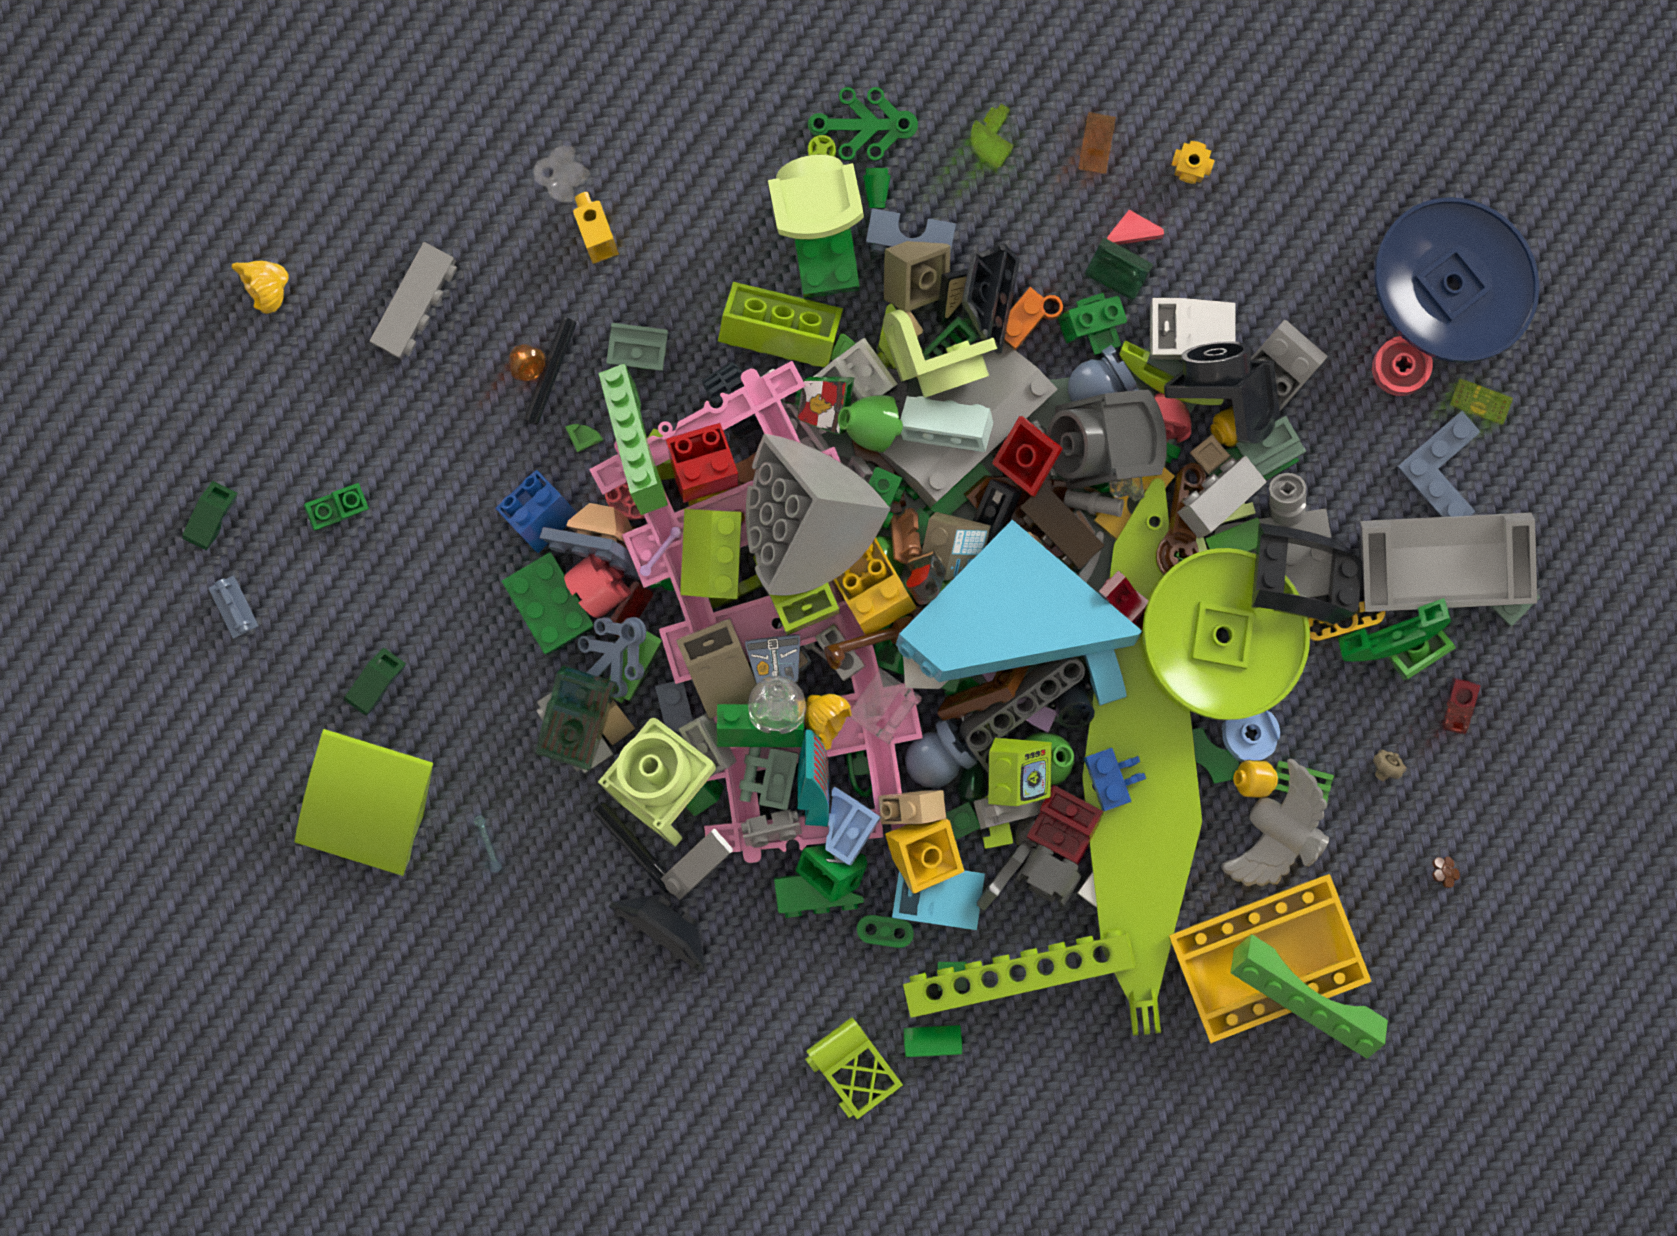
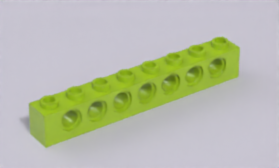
[903,929,1136,1018]

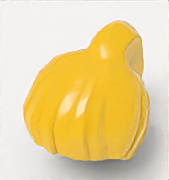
[231,261,288,314]
[805,694,852,751]

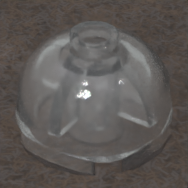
[748,675,806,734]

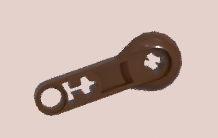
[1156,463,1206,575]

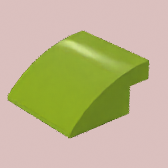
[294,729,433,876]

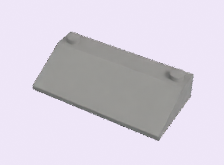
[879,342,1058,508]
[1360,513,1537,612]

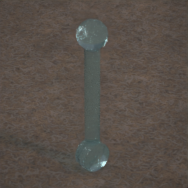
[474,816,502,872]

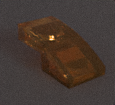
[1078,112,1116,174]

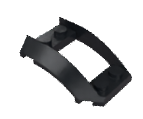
[1251,523,1362,626]

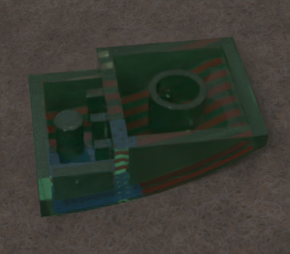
[535,665,617,771]

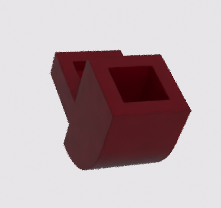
[1099,571,1149,635]

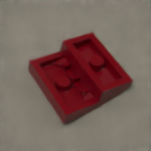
[1027,785,1104,865]

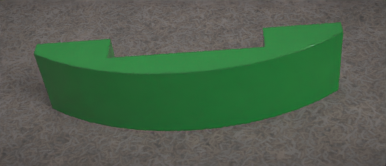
[1338,598,1451,662]

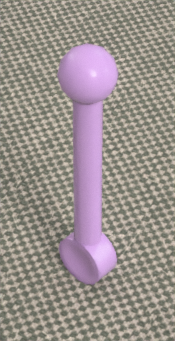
[640,527,682,576]

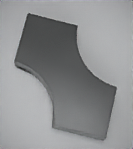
[976,841,1033,911]

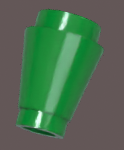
[863,168,891,208]

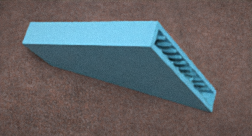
[896,520,1142,682]

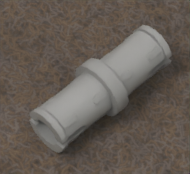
[1064,489,1124,517]

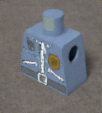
[745,634,800,702]

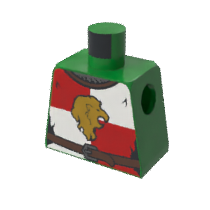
[785,377,855,435]

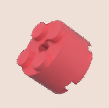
[1372,336,1433,396]
[564,554,631,618]

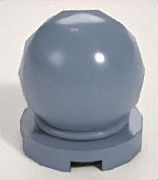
[1068,345,1139,402]
[905,719,978,788]

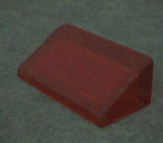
[610,581,653,638]

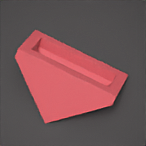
[1106,210,1164,247]

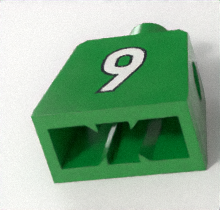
[796,845,867,903]

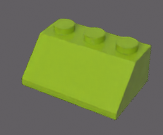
[680,509,742,599]

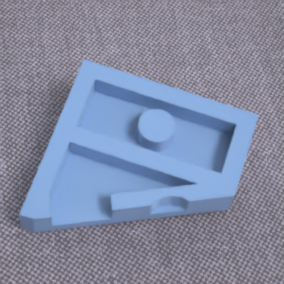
[825,787,882,865]

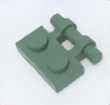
[739,747,798,810]

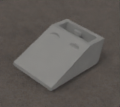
[1251,320,1328,410]

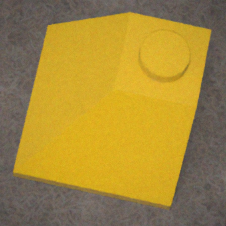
[885,819,964,894]

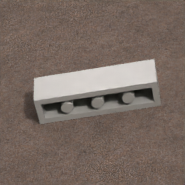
[370,242,457,360]

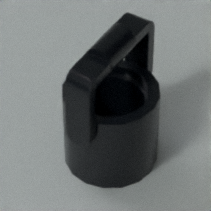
[1045,667,1095,729]

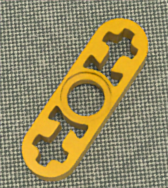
[1308,601,1385,641]

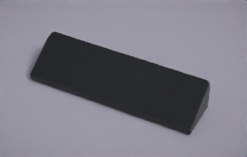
[972,479,1022,545]

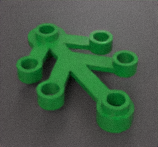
[808,87,918,162]

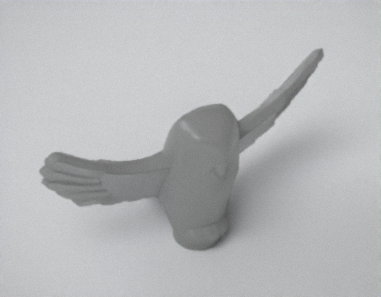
[1221,759,1329,886]

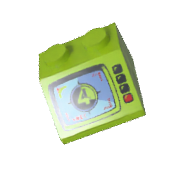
[988,738,1052,806]

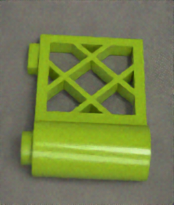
[805,1017,903,1119]

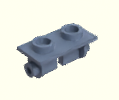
[209,575,259,639]

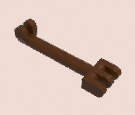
[824,616,914,669]

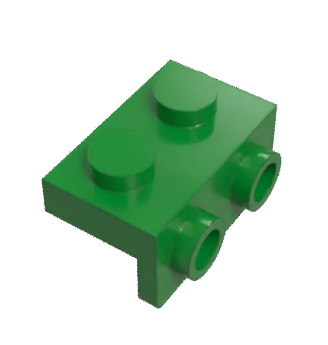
[868,467,906,533]

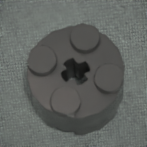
[1015,844,1081,907]

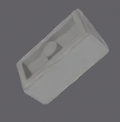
[679,713,736,777]

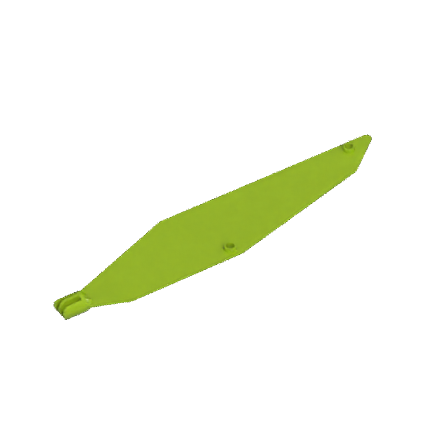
[1082,478,1202,1036]

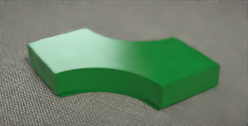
[1192,728,1239,784]

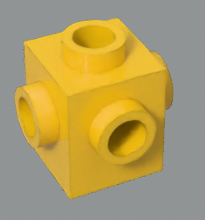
[1171,141,1214,184]

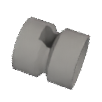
[1269,473,1306,526]

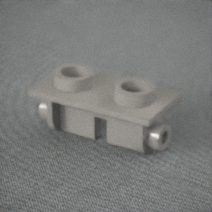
[741,809,802,848]

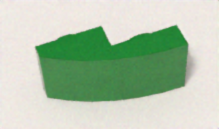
[303,483,369,531]

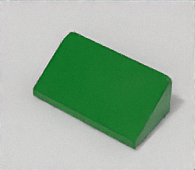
[904,1025,962,1057]

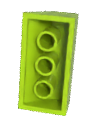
[718,282,843,368]

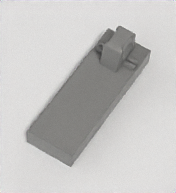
[974,787,1052,829]

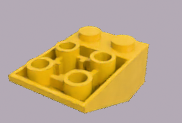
[834,537,916,635]

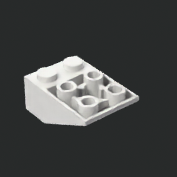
[1150,298,1235,360]

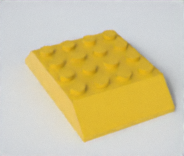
[1169,874,1371,1043]

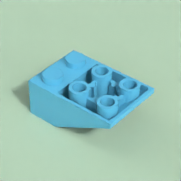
[892,871,985,930]

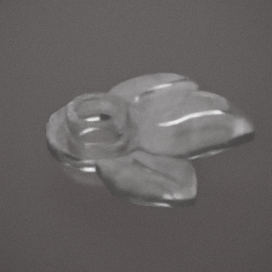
[533,146,590,203]

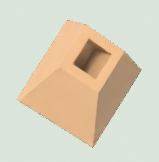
[566,503,633,549]

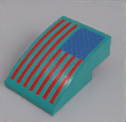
[798,730,829,827]

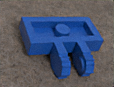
[1084,748,1146,812]

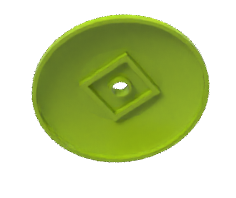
[1143,548,1310,720]

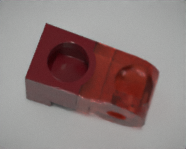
[1442,678,1480,735]

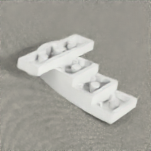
[760,338,897,452]

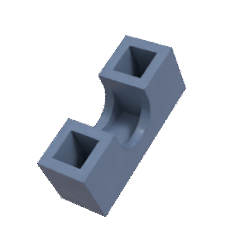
[866,208,956,254]

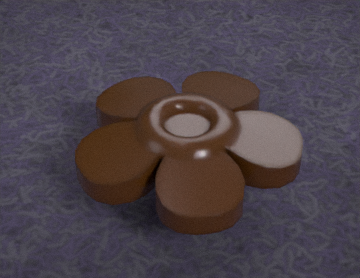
[1432,857,1460,888]

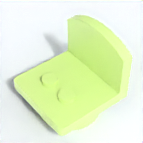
[768,155,864,239]
[883,310,997,398]
[598,718,716,847]

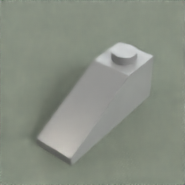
[661,828,733,900]

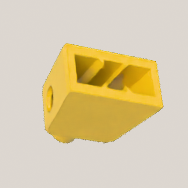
[573,192,619,264]

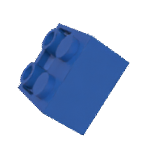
[495,470,577,553]

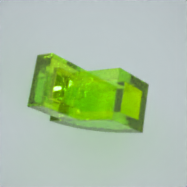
[970,103,1013,173]

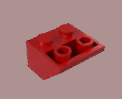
[665,423,738,503]

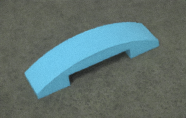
[1084,649,1127,706]

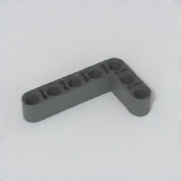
[960,656,1085,774]

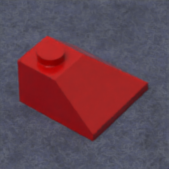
[992,416,1063,496]

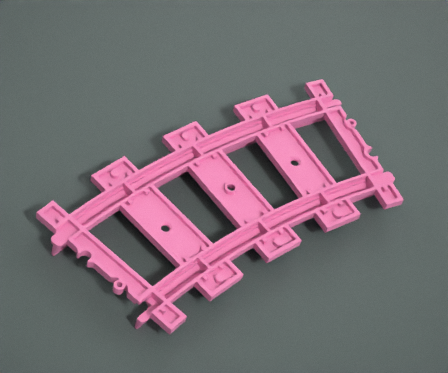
[589,361,923,863]

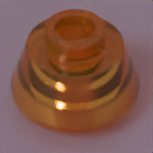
[508,344,546,381]

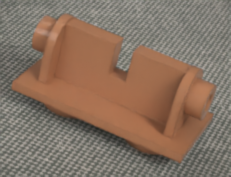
[890,508,922,569]

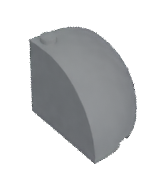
[746,434,890,595]

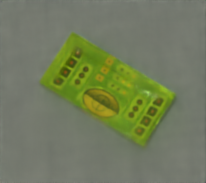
[1449,378,1513,425]

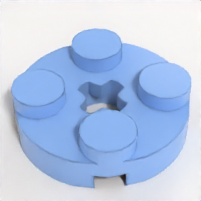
[1222,710,1280,762]

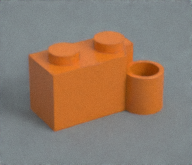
[1004,287,1063,350]

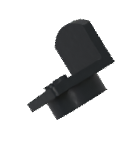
[1164,341,1280,444]

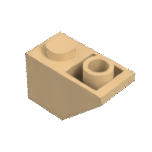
[878,790,946,824]

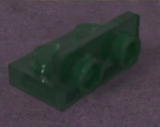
[1085,237,1153,300]

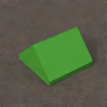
[1388,630,1456,681]

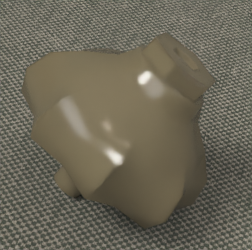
[1373,749,1406,782]

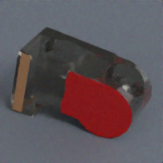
[906,550,946,605]

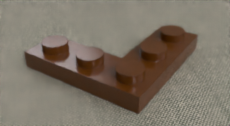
[937,665,1031,721]

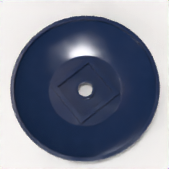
[1374,197,1539,363]

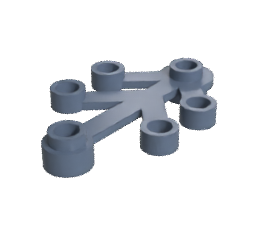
[571,617,646,698]

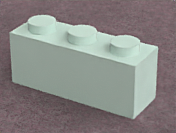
[900,396,993,452]

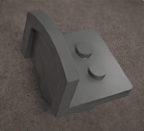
[1047,389,1167,490]

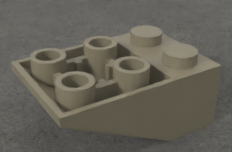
[676,618,763,719]

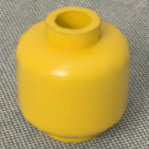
[1211,406,1239,447]
[1233,760,1278,798]

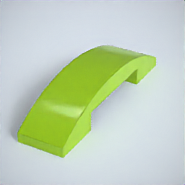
[1119,340,1224,405]

